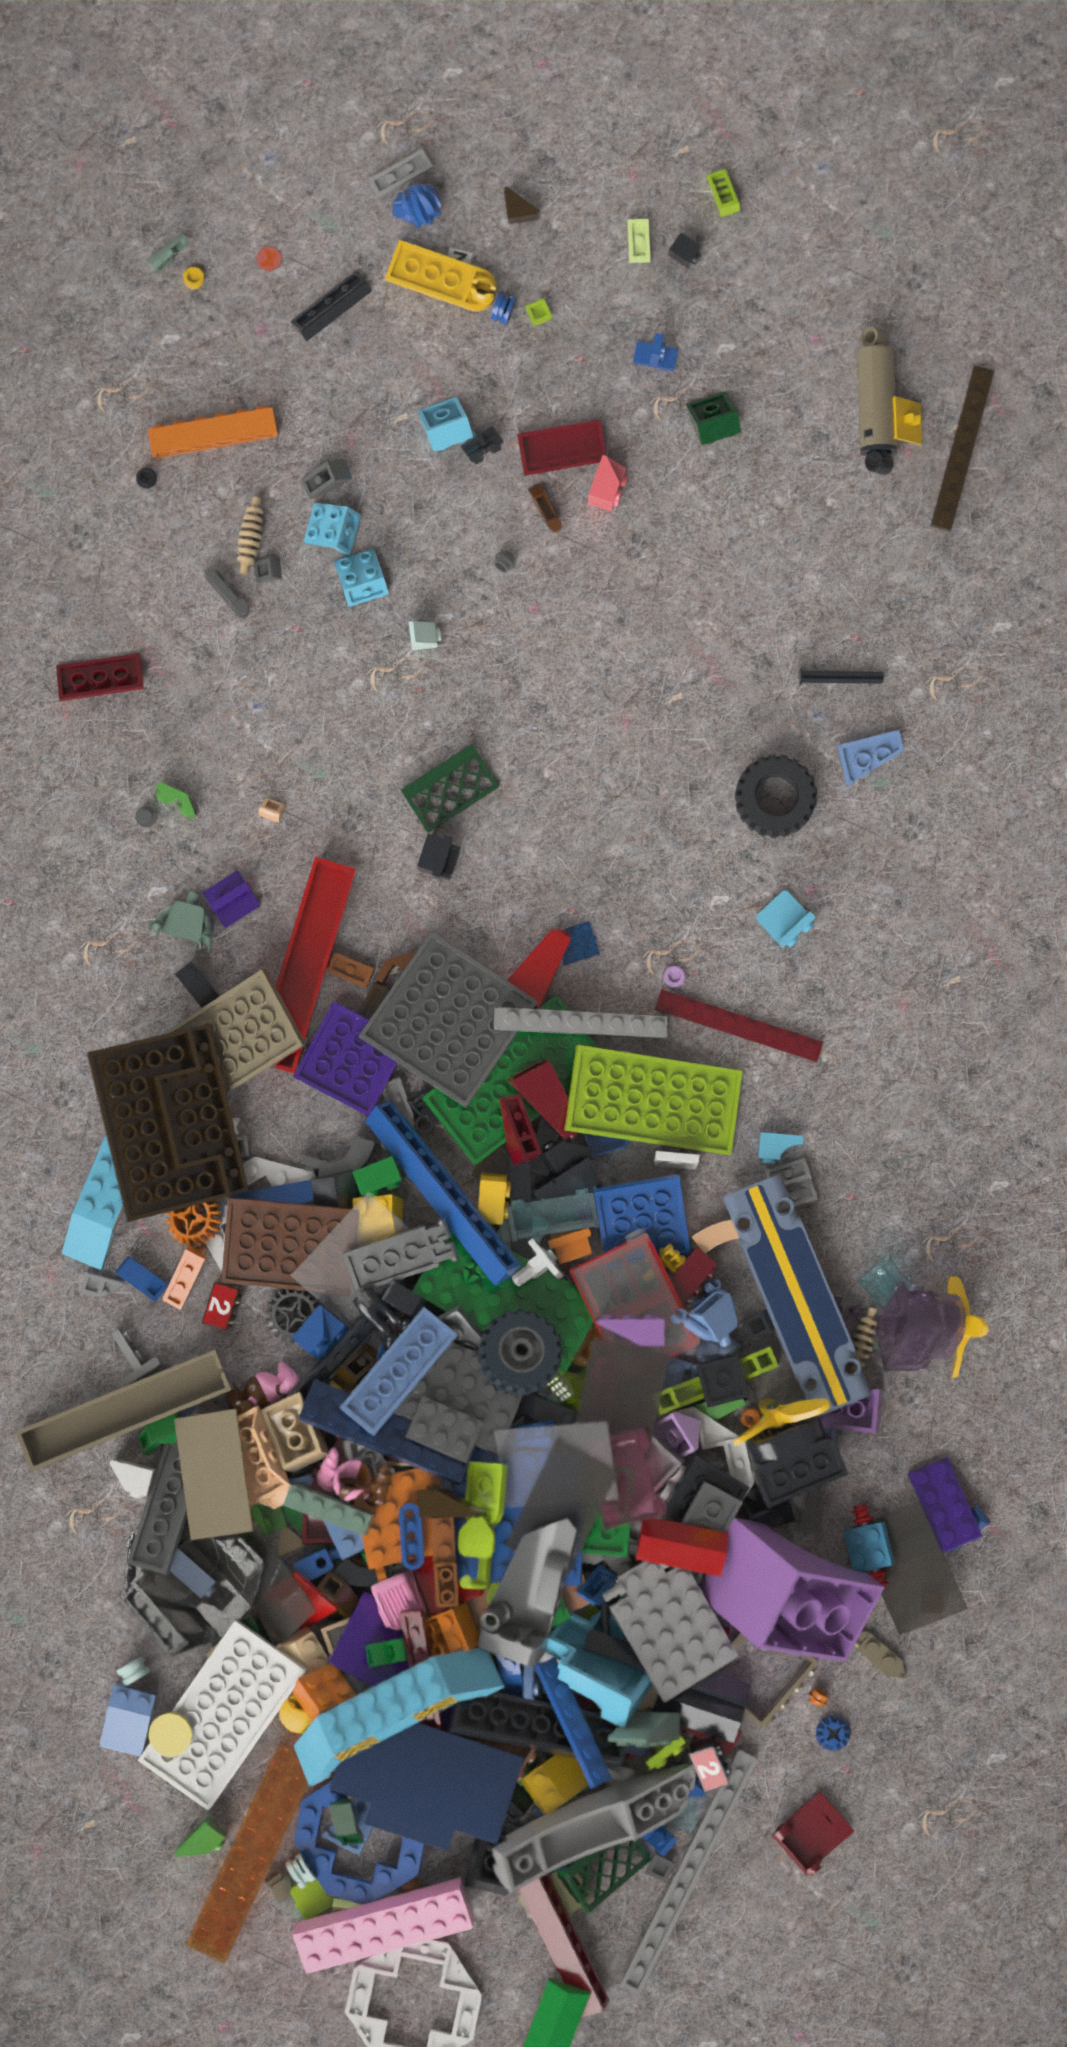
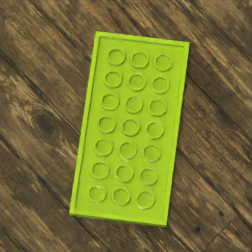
[565,1045,743,1156]

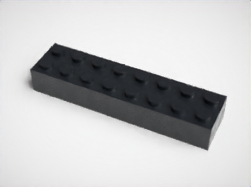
[448,1692,626,1767]

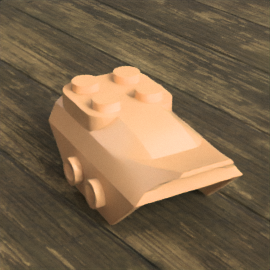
[237,1406,290,1509]

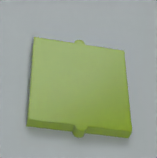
[290,1879,337,1920]

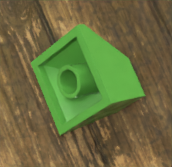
[174,1816,227,1857]

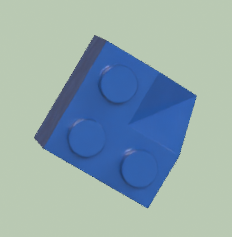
[292,1305,349,1360]

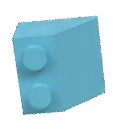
[417,396,473,452]

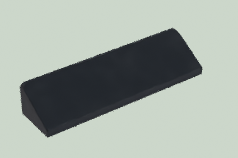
[290,271,372,341]

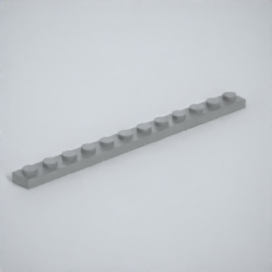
[620,1748,758,1995]

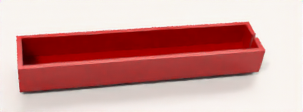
[270,857,357,1075]

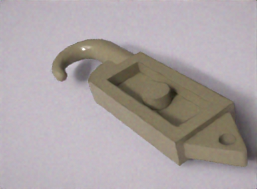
[854,1631,907,1679]

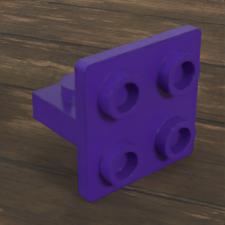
[203,871,260,928]

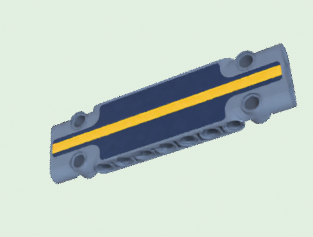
[722,1174,872,1416]

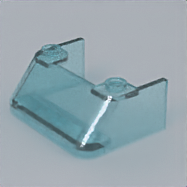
[507,1188,599,1241]

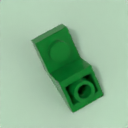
[137,1414,179,1455]

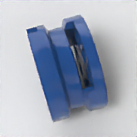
[491,292,516,325]

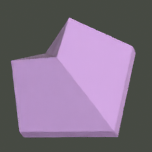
[649,1409,700,1458]

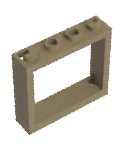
[714,1631,819,1728]

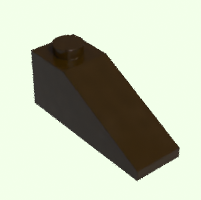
[418,1485,487,1517]

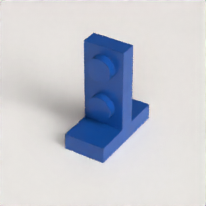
[633,333,678,372]

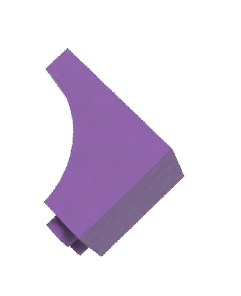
[699,1518,884,1662]

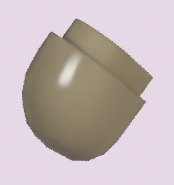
[264,1870,291,1903]

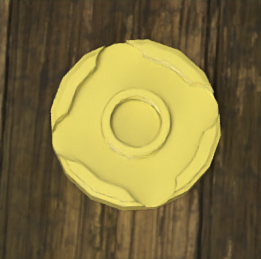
[149,1712,193,1757]

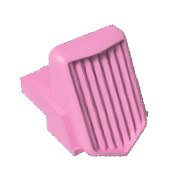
[371,1569,426,1630]

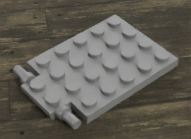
[602,1561,739,1702]

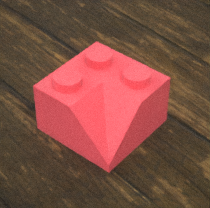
[588,455,628,512]

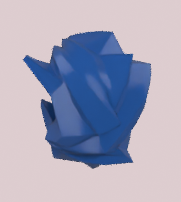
[392,183,442,229]

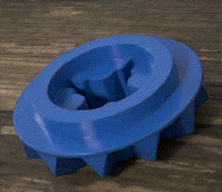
[816,1716,851,1751]

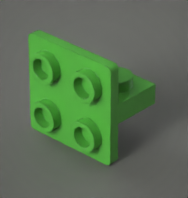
[244,1504,288,1541]

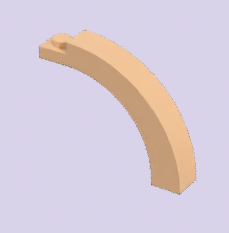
[691,1219,750,1253]

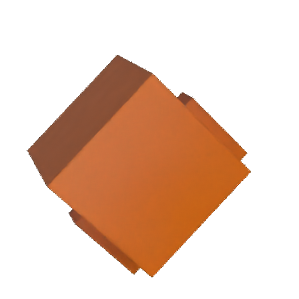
[547,1221,593,1264]

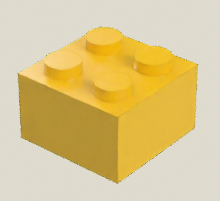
[478,1172,511,1225]

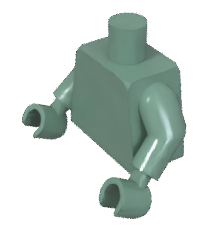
[147,891,214,950]

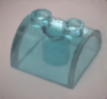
[857,1256,916,1313]

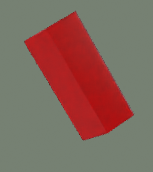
[635,1516,728,1577]

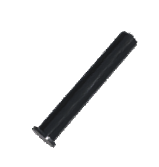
[799,668,884,685]

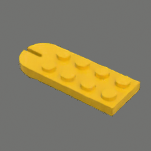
[385,240,497,312]

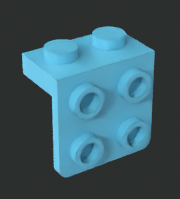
[756,890,816,948]

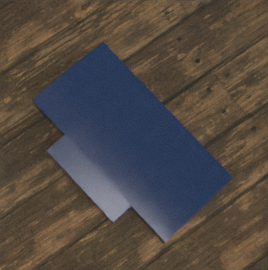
[329,1722,524,1851]

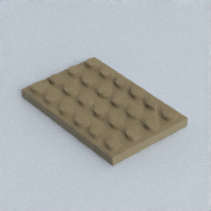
[167,969,306,1095]

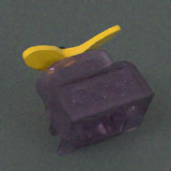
[875,1276,988,1378]

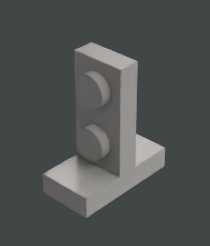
[112,1329,163,1387]

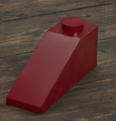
[500,1093,542,1166]

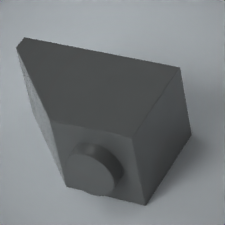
[301,459,352,499]

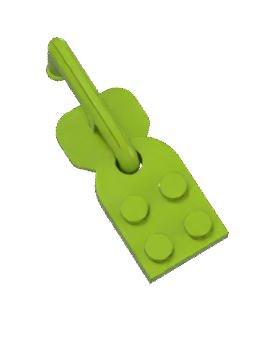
[458,1461,508,1589]

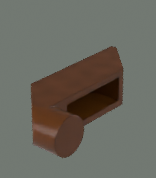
[528,484,562,533]

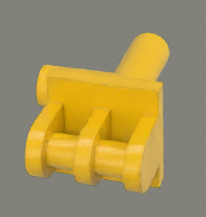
[642,1244,686,1282]

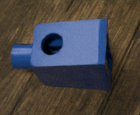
[294,1546,341,1581]

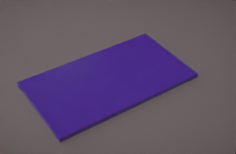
[328,1592,453,1729]

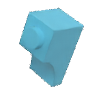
[757,1132,804,1164]

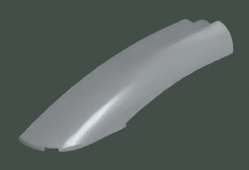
[493,1763,696,1893]

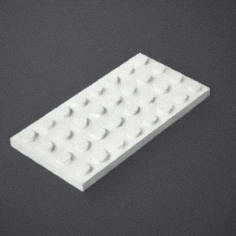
[138,1619,307,1811]

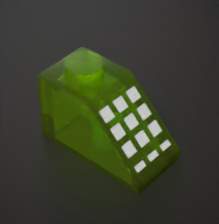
[547,1371,594,1410]

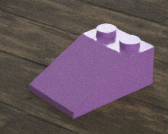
[815,1386,884,1434]

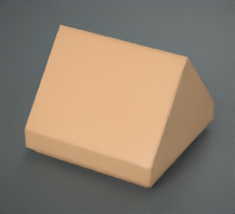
[259,798,285,823]

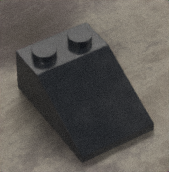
[464,1822,520,1896]

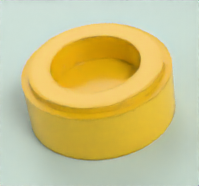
[183,266,205,289]

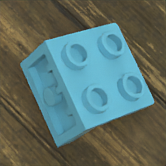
[304,503,361,555]
[334,549,389,607]

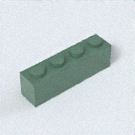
[283,1482,376,1536]

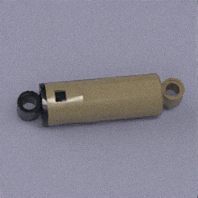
[857,326,898,475]

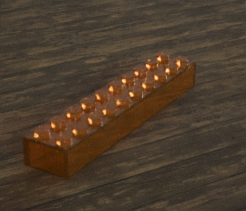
[185,1741,308,1964]

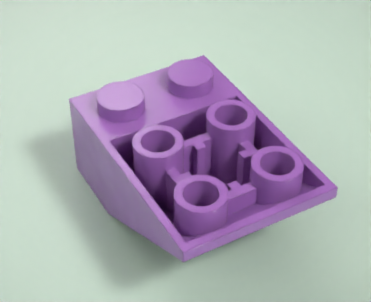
[595,1315,664,1346]

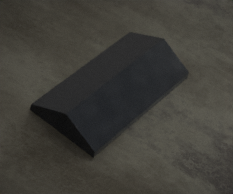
[311,1170,358,1247]
[652,1688,746,1743]

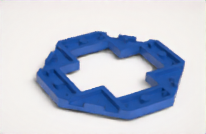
[294,1781,425,1904]

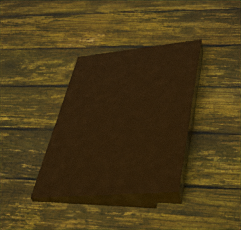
[86,1023,249,1222]

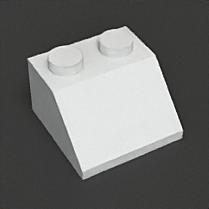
[110,1458,157,1499]

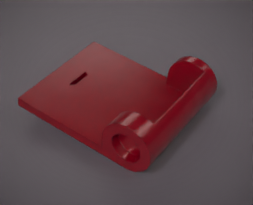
[771,1791,855,1876]

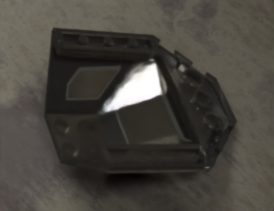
[120,1516,265,1657]

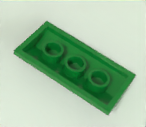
[523,1978,590,2047]

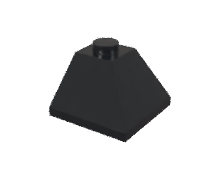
[742,1482,796,1528]

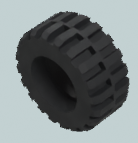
[735,754,817,838]

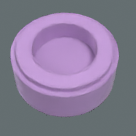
[664,966,685,988]

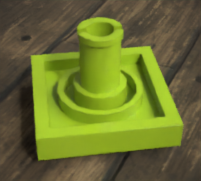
[646,1733,686,1769]

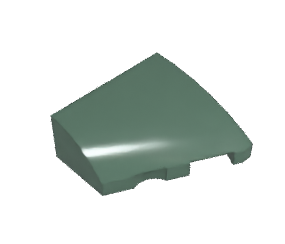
[146,234,189,274]

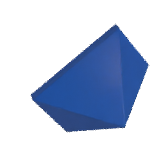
[576,1564,618,1605]

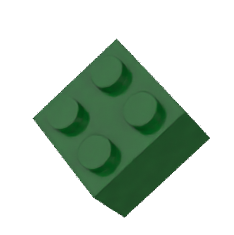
[352,1156,403,1198]

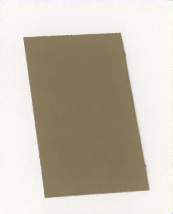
[174,1409,253,1540]

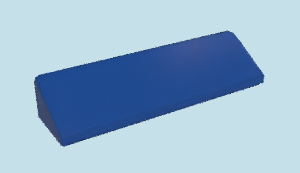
[228,1180,315,1203]

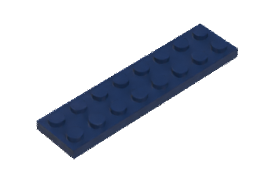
[298,1379,475,1485]

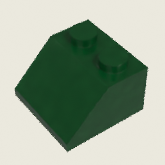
[686,391,741,445]

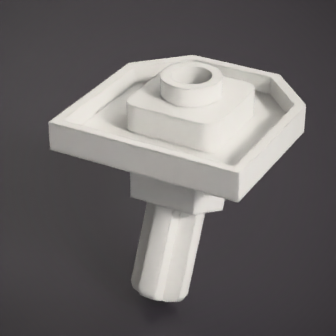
[512,1238,564,1286]

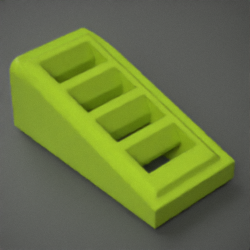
[706,168,740,217]

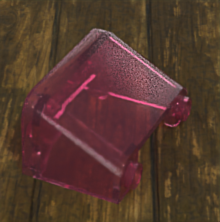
[584,1428,667,1530]

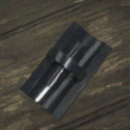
[461,426,504,464]

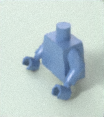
[671,1279,738,1347]

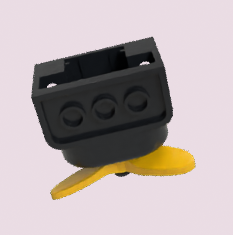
[734,1398,849,1508]

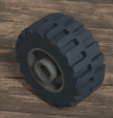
[478,1309,563,1396]

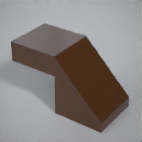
[375,952,416,984]

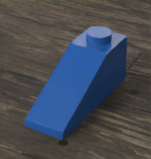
[497,1655,524,1698]

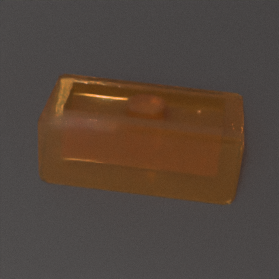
[572,1323,612,1368]

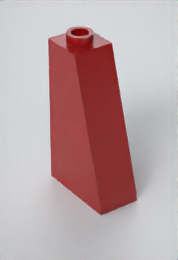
[507,928,571,1009]

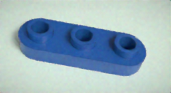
[399,1503,424,1570]

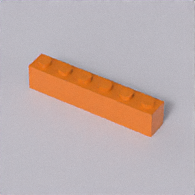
[147,405,278,459]

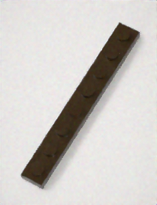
[930,365,994,532]

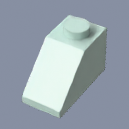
[409,621,441,650]

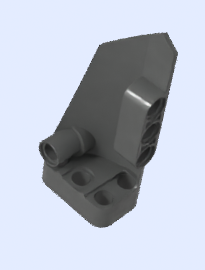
[478,1518,577,1666]

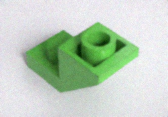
[155,782,197,820]

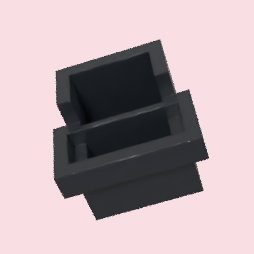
[417,834,461,881]

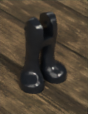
[352,1286,414,1350]

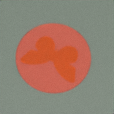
[256,246,281,271]

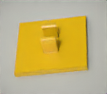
[893,396,922,445]

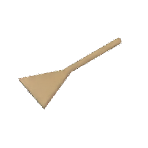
[278,1527,306,1557]

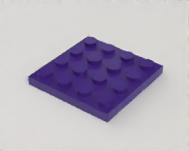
[293,1001,398,1117]

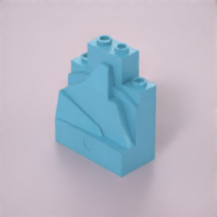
[545,1609,653,1728]

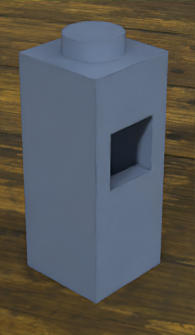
[170,1547,217,1599]

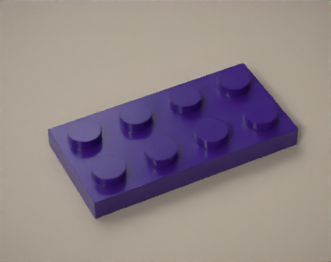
[908,1457,983,1554]

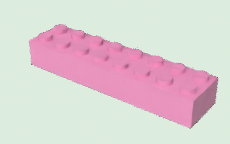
[293,1877,474,1974]

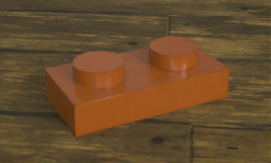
[326,952,374,989]

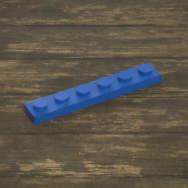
[534,1657,612,1788]

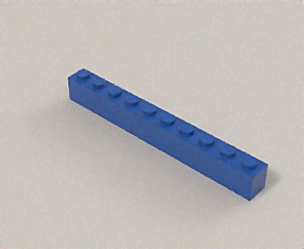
[365,1100,521,1286]

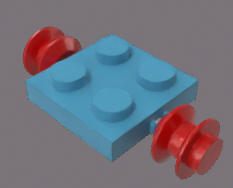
[843,1503,895,1589]

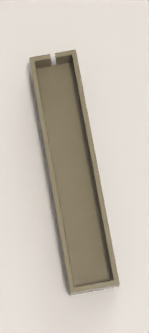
[15,1349,235,1472]

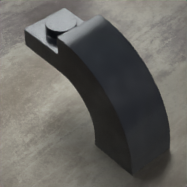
[332,1557,398,1586]

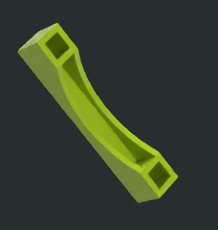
[649,1346,779,1417]

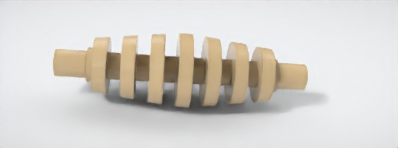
[237,497,263,575]
[845,1307,878,1374]

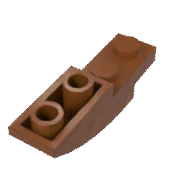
[431,1517,458,1607]

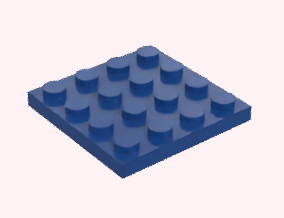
[594,1174,691,1269]

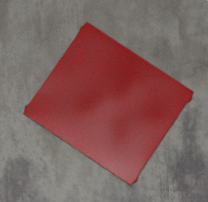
[261,1571,338,1630]

